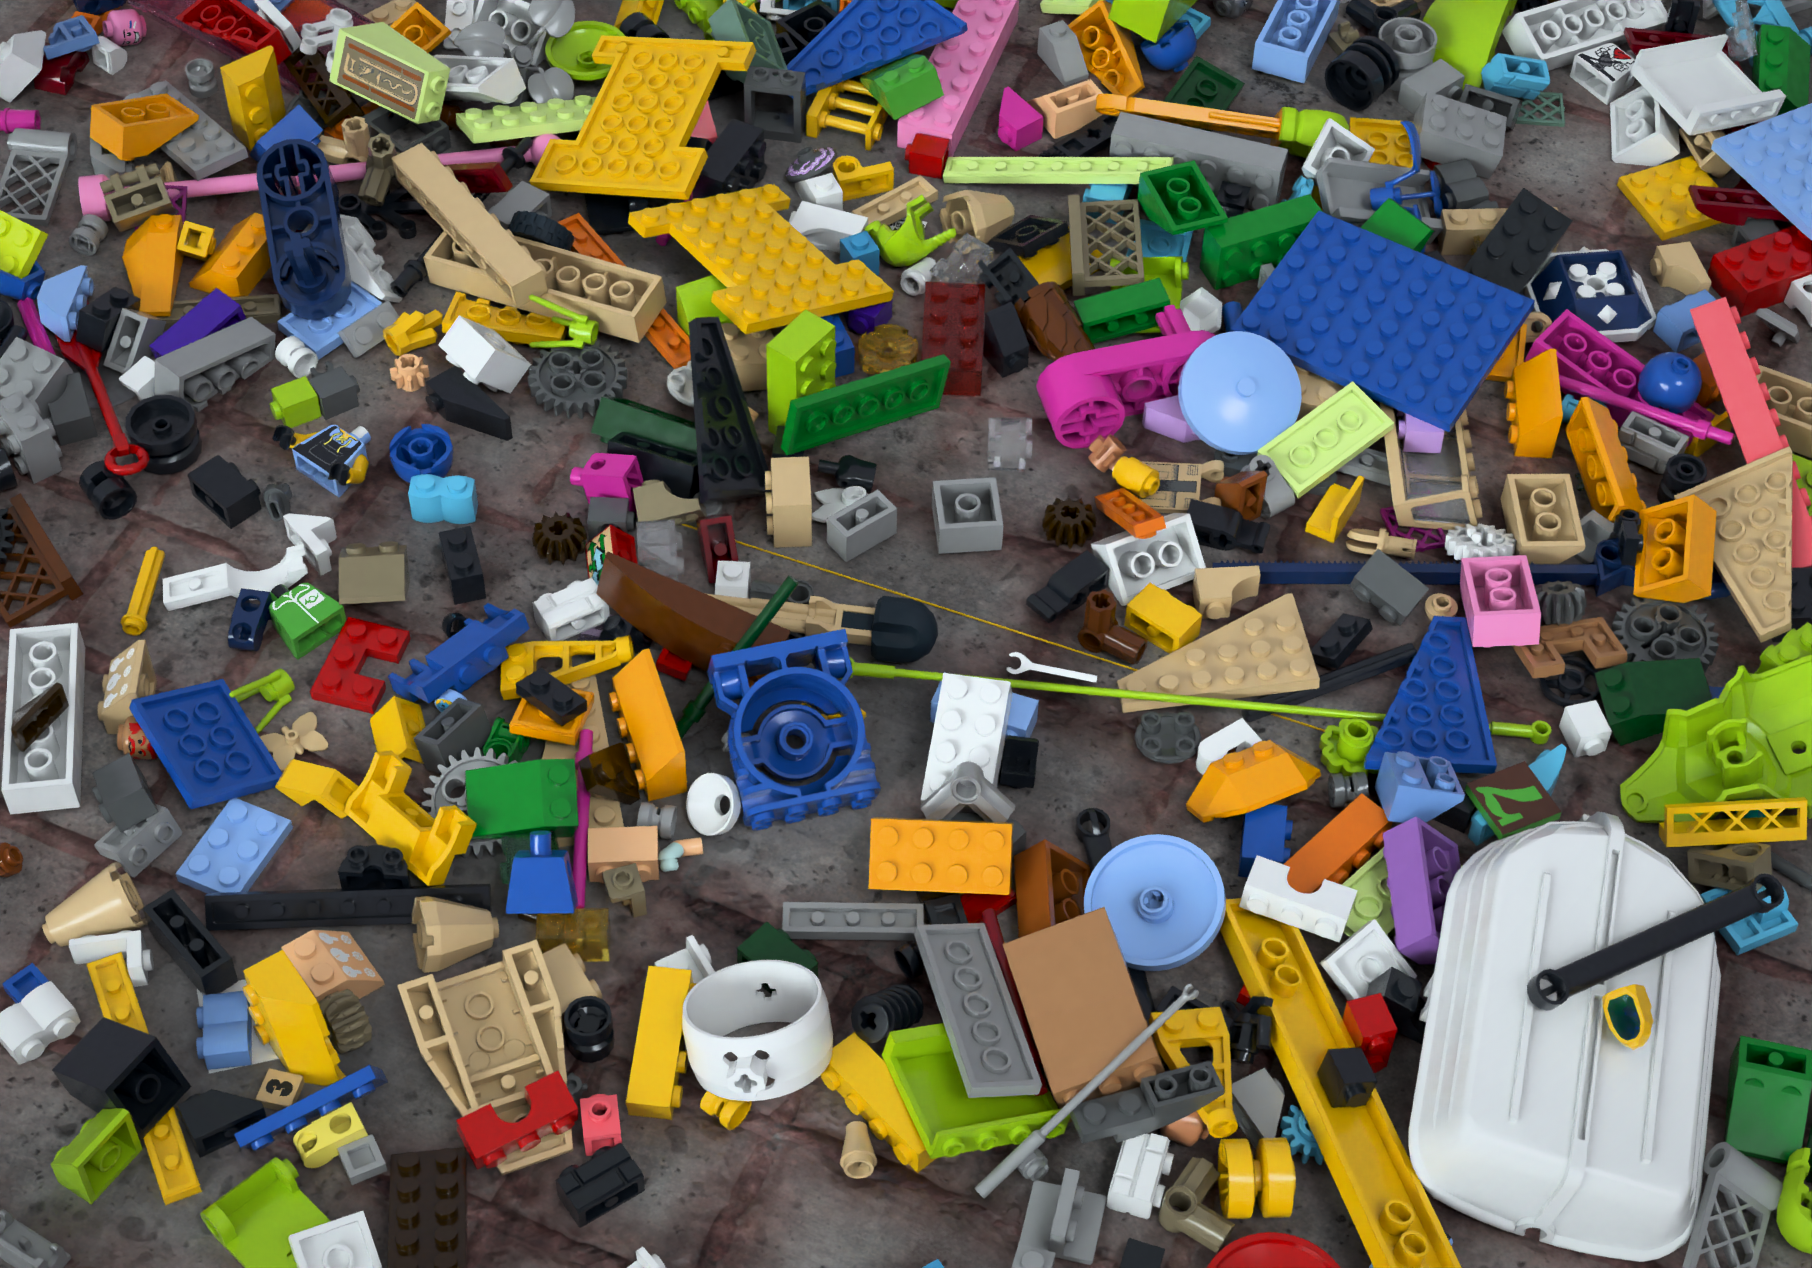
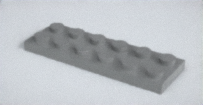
[123,80,248,181]
[914,923,1042,1098]

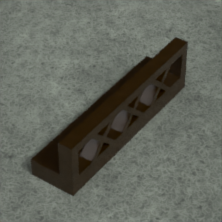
[283,47,366,128]

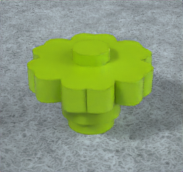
[1319,719,1379,776]

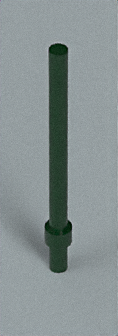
[676,575,799,739]

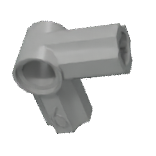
[920,761,1015,822]

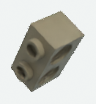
[1687,843,1772,891]

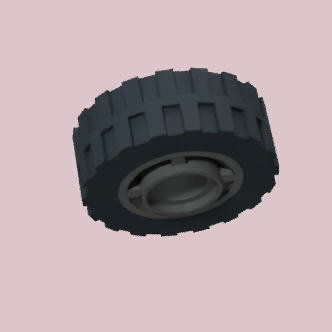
[508,211,575,251]

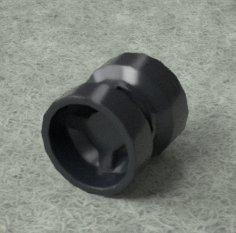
[894,938,925,980]

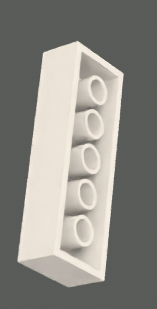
[1,623,85,815]

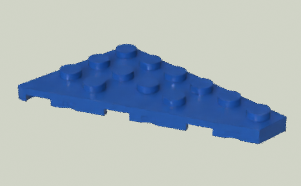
[786,0,968,99]
[1364,616,1497,774]

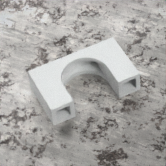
[789,201,868,253]

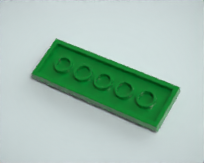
[781,354,951,456]

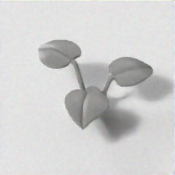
[453,0,575,104]

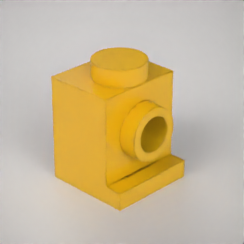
[176,221,216,262]

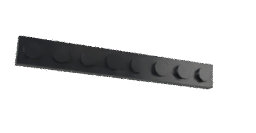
[204,884,492,931]

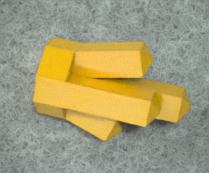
[383,309,443,356]

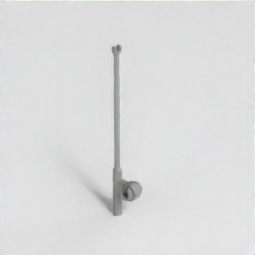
[974,983,1199,1199]

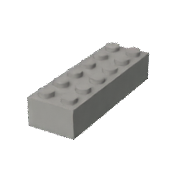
[1109,111,1288,210]

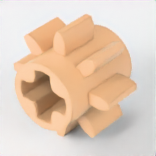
[390,354,430,392]

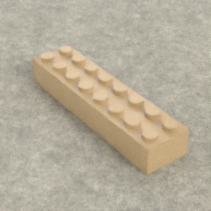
[423,230,667,343]

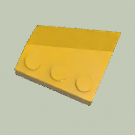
[242,950,346,1086]

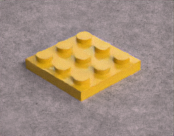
[1617,156,1723,241]

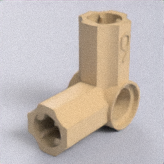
[317,116,370,164]

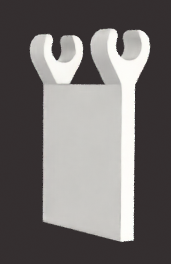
[1006,652,1097,682]

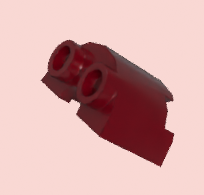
[34,42,90,95]

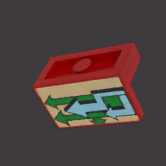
[585,524,637,585]

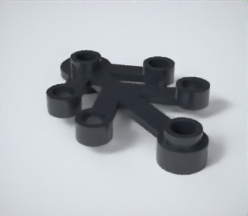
[338,185,427,240]

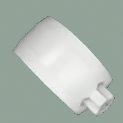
[682,960,833,1101]

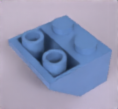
[1374,751,1465,823]

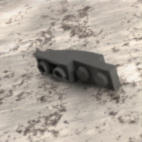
[1070,1060,1224,1144]

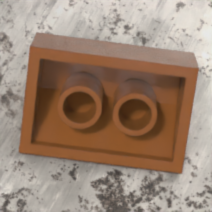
[1014,839,1091,938]

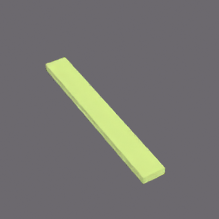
[943,157,1174,184]

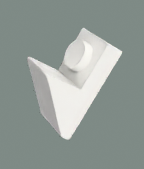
[283,513,337,576]

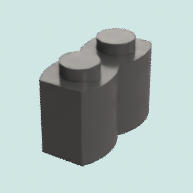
[1430,159,1489,209]

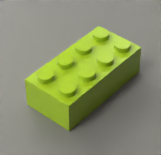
[766,309,836,435]

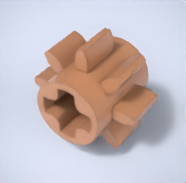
[1088,434,1126,473]

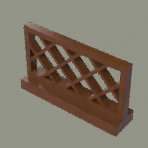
[0,493,83,628]

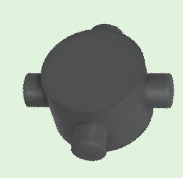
[567,1073,588,1102]

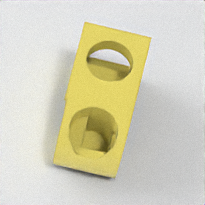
[293,1102,368,1169]

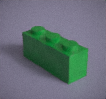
[1073,278,1171,344]

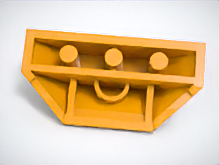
[1186,740,1321,823]

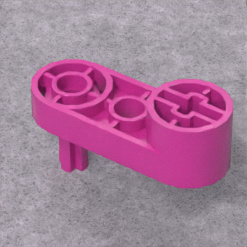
[1036,305,1216,449]

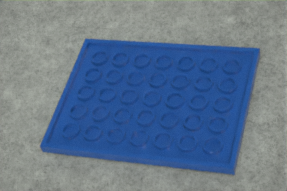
[1230,210,1535,432]

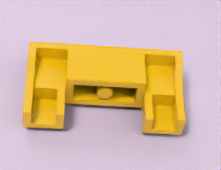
[344,751,477,886]

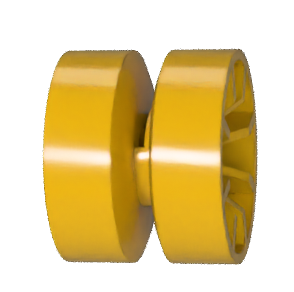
[1218,1137,1296,1219]

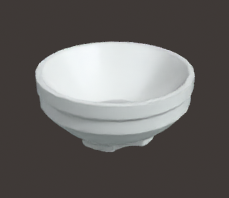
[686,773,741,836]

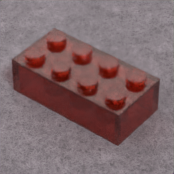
[921,282,985,396]

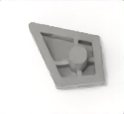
[1755,308,1801,347]

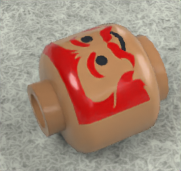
[117,716,159,760]

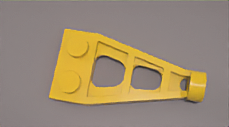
[500,635,634,700]
[1149,1007,1238,1138]

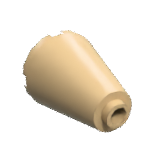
[42,862,148,947]

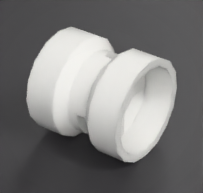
[275,336,318,378]

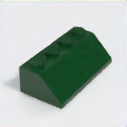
[591,397,697,454]

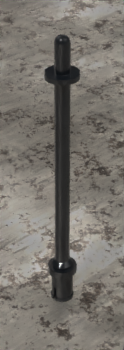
[390,137,533,297]

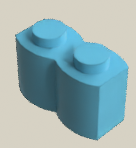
[408,474,478,524]

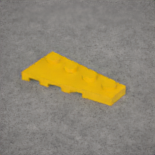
[442,291,567,344]

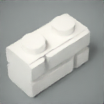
[532,578,610,641]
[1106,1133,1174,1219]

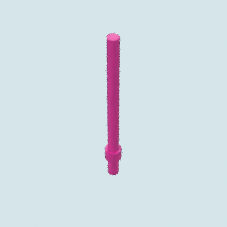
[1559,375,1735,445]
[572,729,594,912]

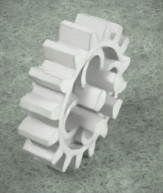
[1445,523,1516,560]

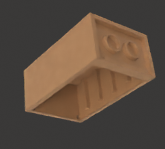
[1002,907,1165,1123]

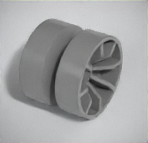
[1378,17,1437,92]

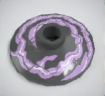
[785,147,838,182]

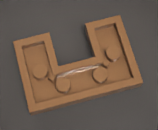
[1512,617,1628,679]

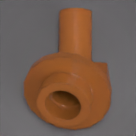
[0,842,23,878]

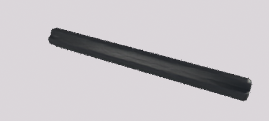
[1241,643,1417,722]

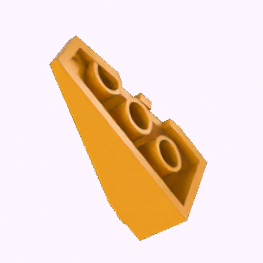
[1068,0,1145,97]

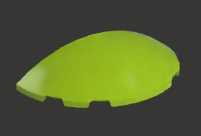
[1423,0,1517,89]

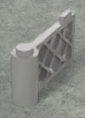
[0,128,77,226]
[1682,1142,1783,1268]

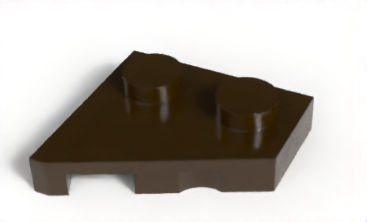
[578,742,641,805]

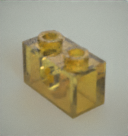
[535,908,611,962]

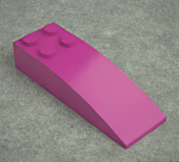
[1524,309,1715,449]

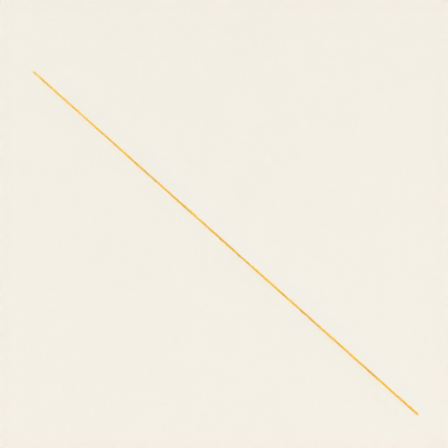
[681,524,1325,732]

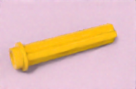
[121,546,165,636]

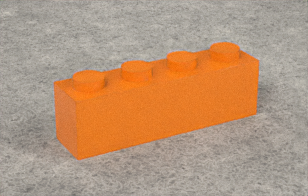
[1284,793,1392,894]

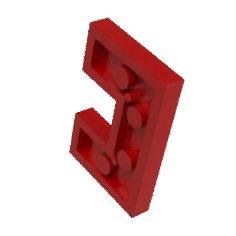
[310,617,411,714]

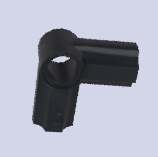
[1346,0,1421,38]

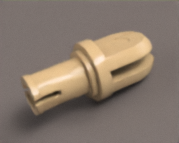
[1346,528,1417,559]

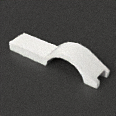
[163,544,308,611]

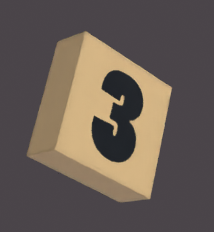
[255,1068,305,1111]

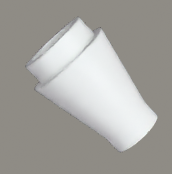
[900,257,937,296]

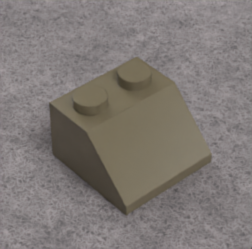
[339,541,410,605]

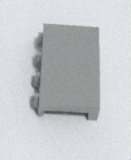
[1316,157,1444,245]

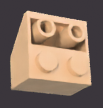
[1027,79,1103,139]

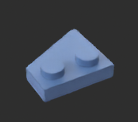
[43,15,100,60]

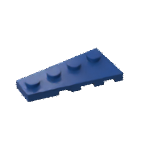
[234,1065,388,1151]

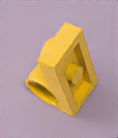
[833,155,894,201]

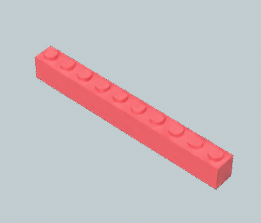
[1690,297,1812,568]

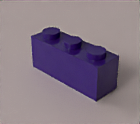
[149,288,247,359]

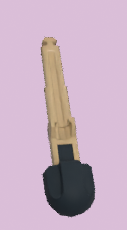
[705,593,938,663]

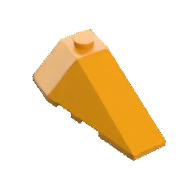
[390,2,451,53]
[122,214,184,317]

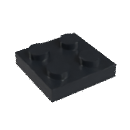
[988,215,1069,259]

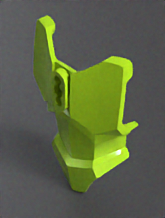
[1620,654,1812,823]

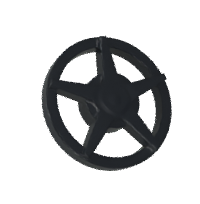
[1539,656,1600,708]

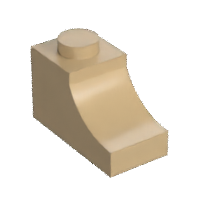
[1650,241,1712,296]
[1192,566,1261,619]

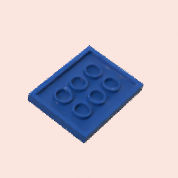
[129,679,283,810]

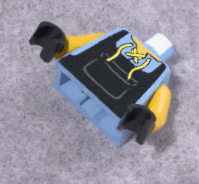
[272,425,371,497]

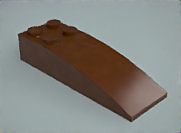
[596,552,791,687]

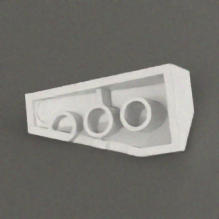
[302,214,403,303]

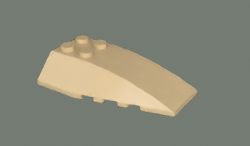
[397,939,573,1176]

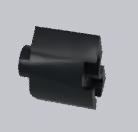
[338,845,411,889]

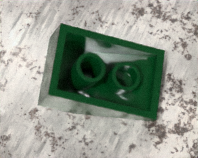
[1595,658,1713,746]

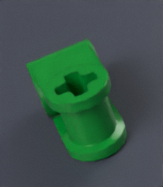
[483,717,531,764]

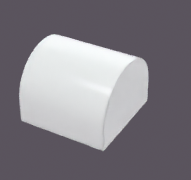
[92,36,127,75]

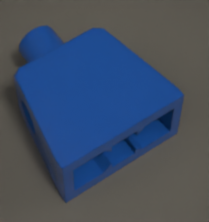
[506,831,578,914]

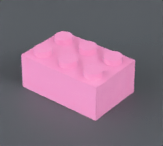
[1460,555,1541,648]

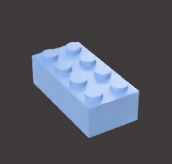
[1252,0,1340,84]

